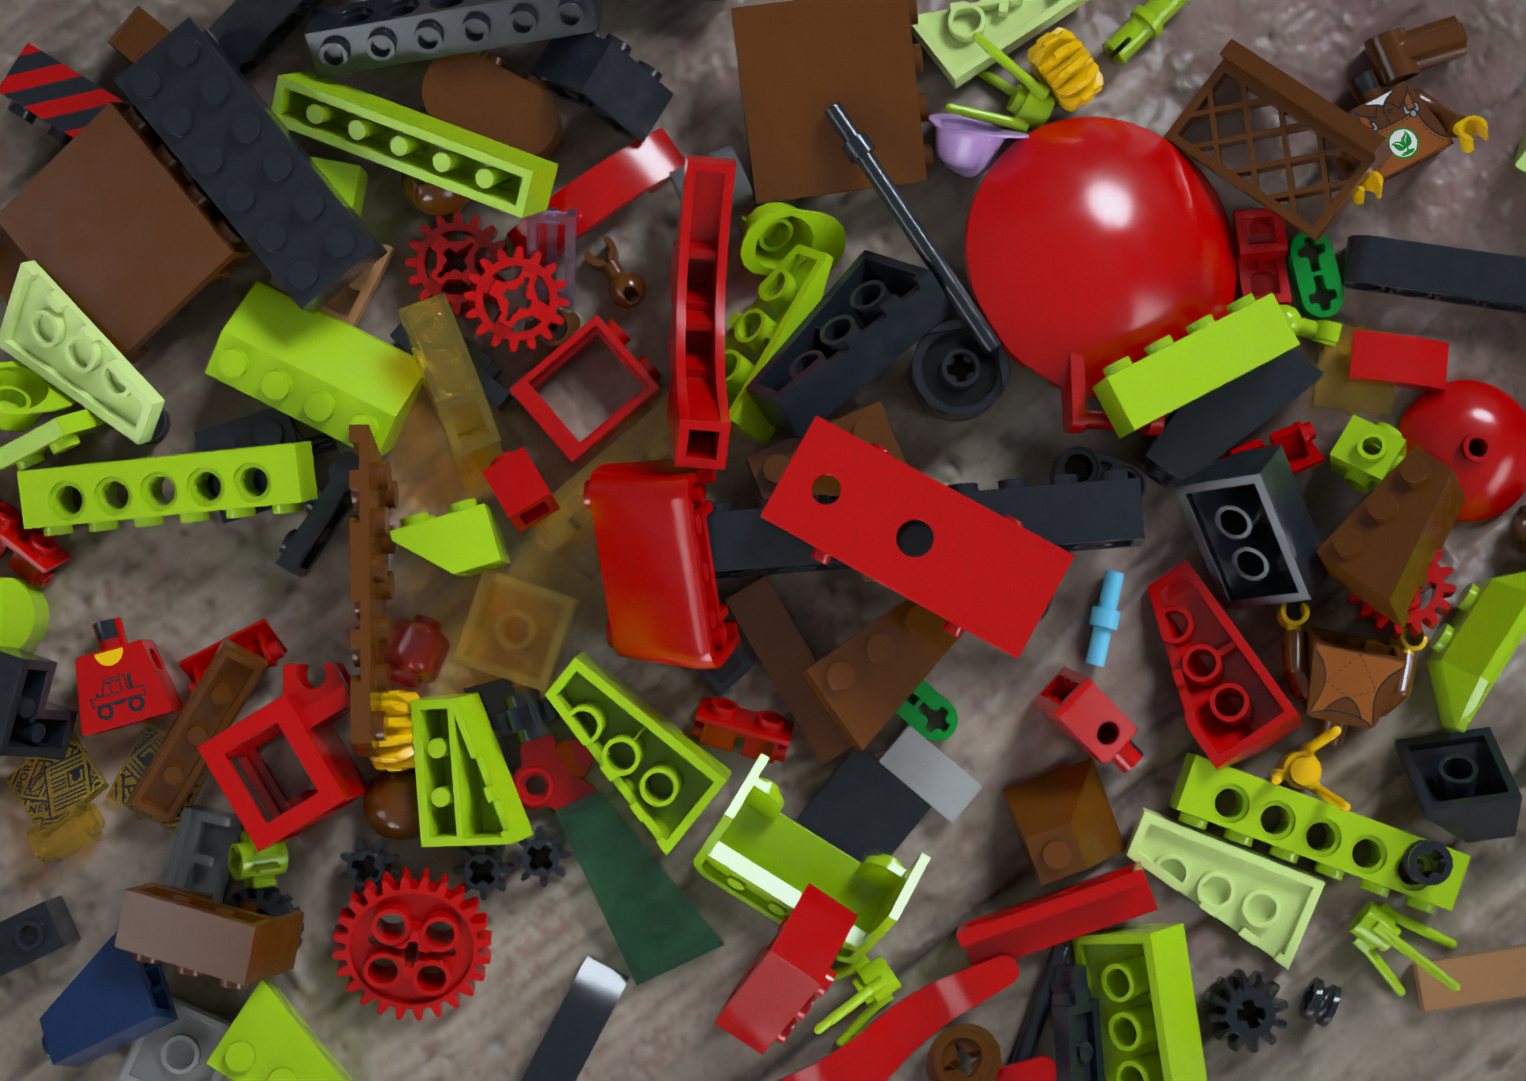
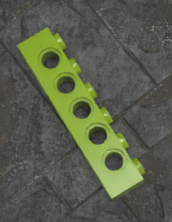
[17,441,318,536]
[1168,753,1471,915]

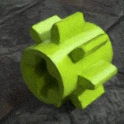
[228,831,288,889]

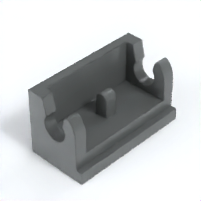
[163,804,244,904]

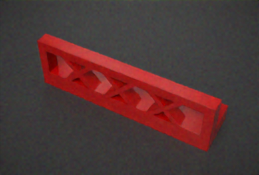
[956,861,1158,965]

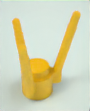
[1269,726,1351,812]

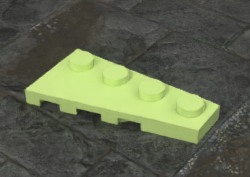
[0,260,165,445]
[1125,807,1326,970]

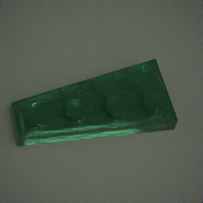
[555,789,724,986]

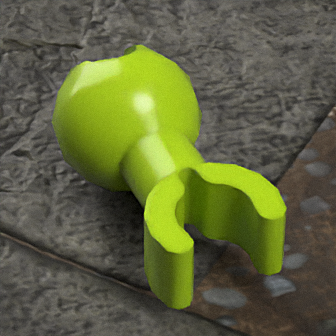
[1279,305,1342,347]

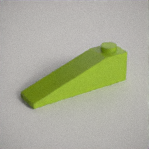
[725,244,834,446]

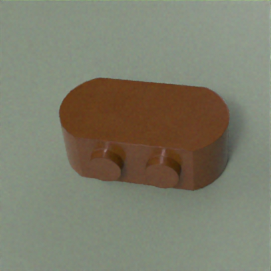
[422,50,562,160]

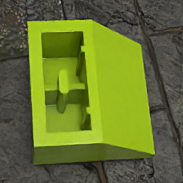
[389,498,511,578]

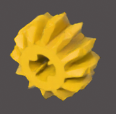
[1027,27,1104,112]
[368,690,420,772]

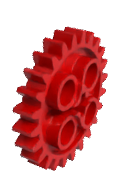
[332,867,492,1021]

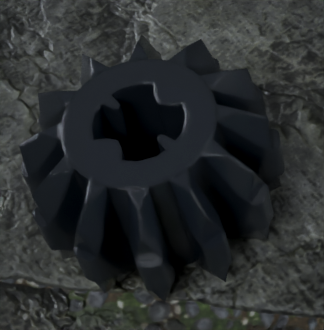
[1204,968,1288,1053]

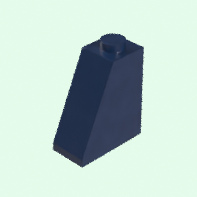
[39,931,179,1067]

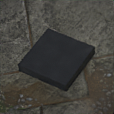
[797,750,932,863]

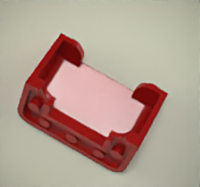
[583,459,740,669]

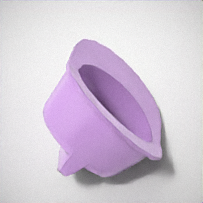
[929,113,1029,178]

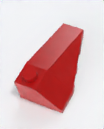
[1147,559,1303,771]

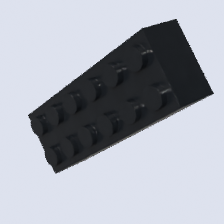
[114,17,388,313]

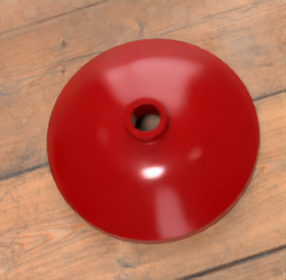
[1396,380,1526,522]

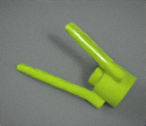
[945,32,1056,133]
[1348,901,1461,996]
[814,955,902,1047]

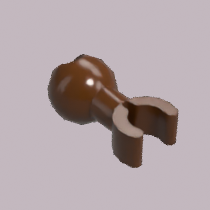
[584,236,646,309]

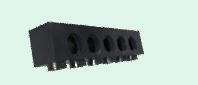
[305,0,602,78]

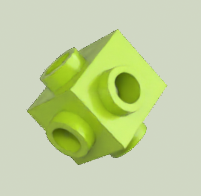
[1330,415,1406,493]

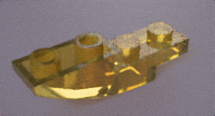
[398,293,503,493]

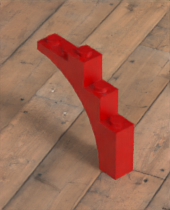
[666,155,736,470]

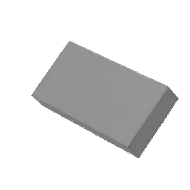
[878,724,983,823]

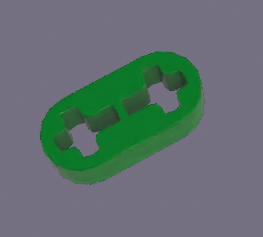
[1285,232,1344,321]
[895,680,958,741]

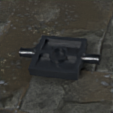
[194,408,337,524]

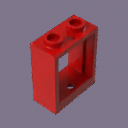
[509,315,662,466]

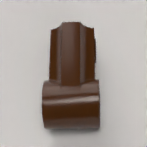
[1364,15,1468,88]

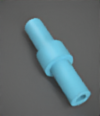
[1085,570,1124,667]

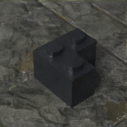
[529,32,674,142]
[0,646,78,758]

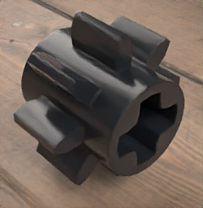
[496,687,561,745]
[511,825,573,887]
[338,837,400,894]
[452,844,514,900]

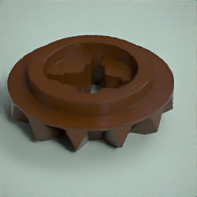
[926,1023,1004,1081]

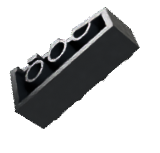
[745,250,954,438]

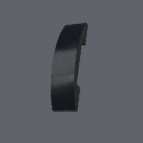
[521,955,630,1081]

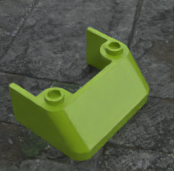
[693,753,931,964]

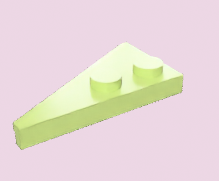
[910,0,1089,89]

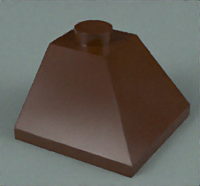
[1002,758,1126,886]

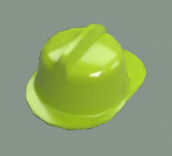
[739,201,847,275]
[0,360,77,432]

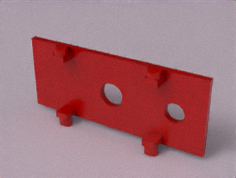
[760,415,1075,659]

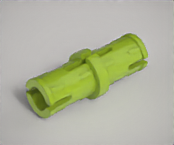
[1102,0,1191,66]

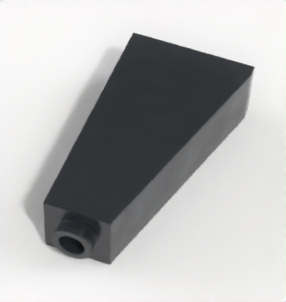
[1137,349,1324,488]

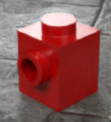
[481,447,560,533]

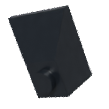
[1395,727,1522,843]

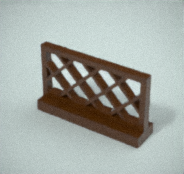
[1164,38,1393,242]

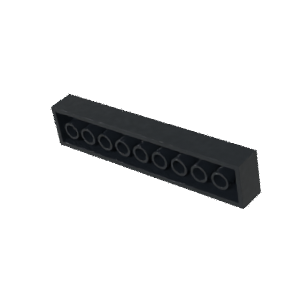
[706,470,1145,579]

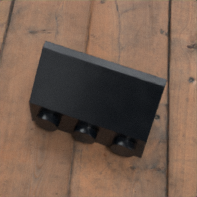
[1174,445,1328,610]

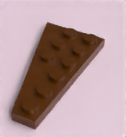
[349,424,399,757]

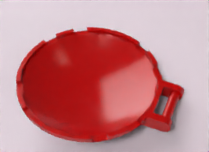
[964,117,1237,435]

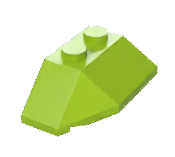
[1427,570,1526,733]

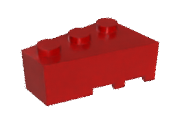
[714,883,859,1055]

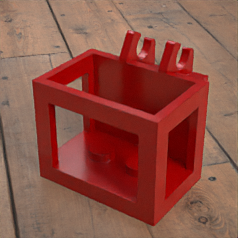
[197,662,368,852]

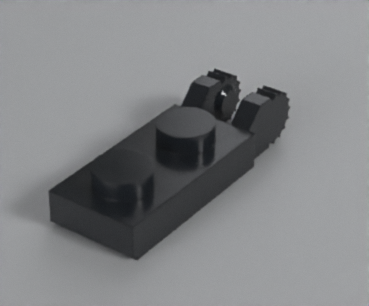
[276,451,359,578]

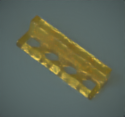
[533,395,673,554]

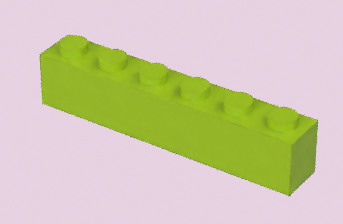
[271,70,558,218]

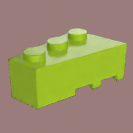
[410,693,534,847]
[206,977,354,1081]

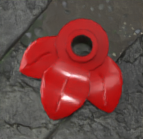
[512,733,601,815]

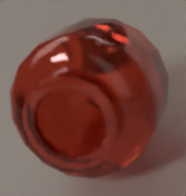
[383,614,451,689]

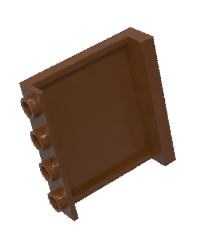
[731,0,934,204]
[0,102,253,363]

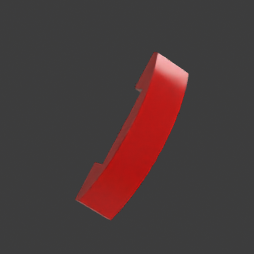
[507,127,685,267]

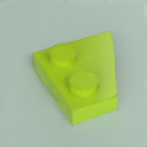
[0,409,109,471]

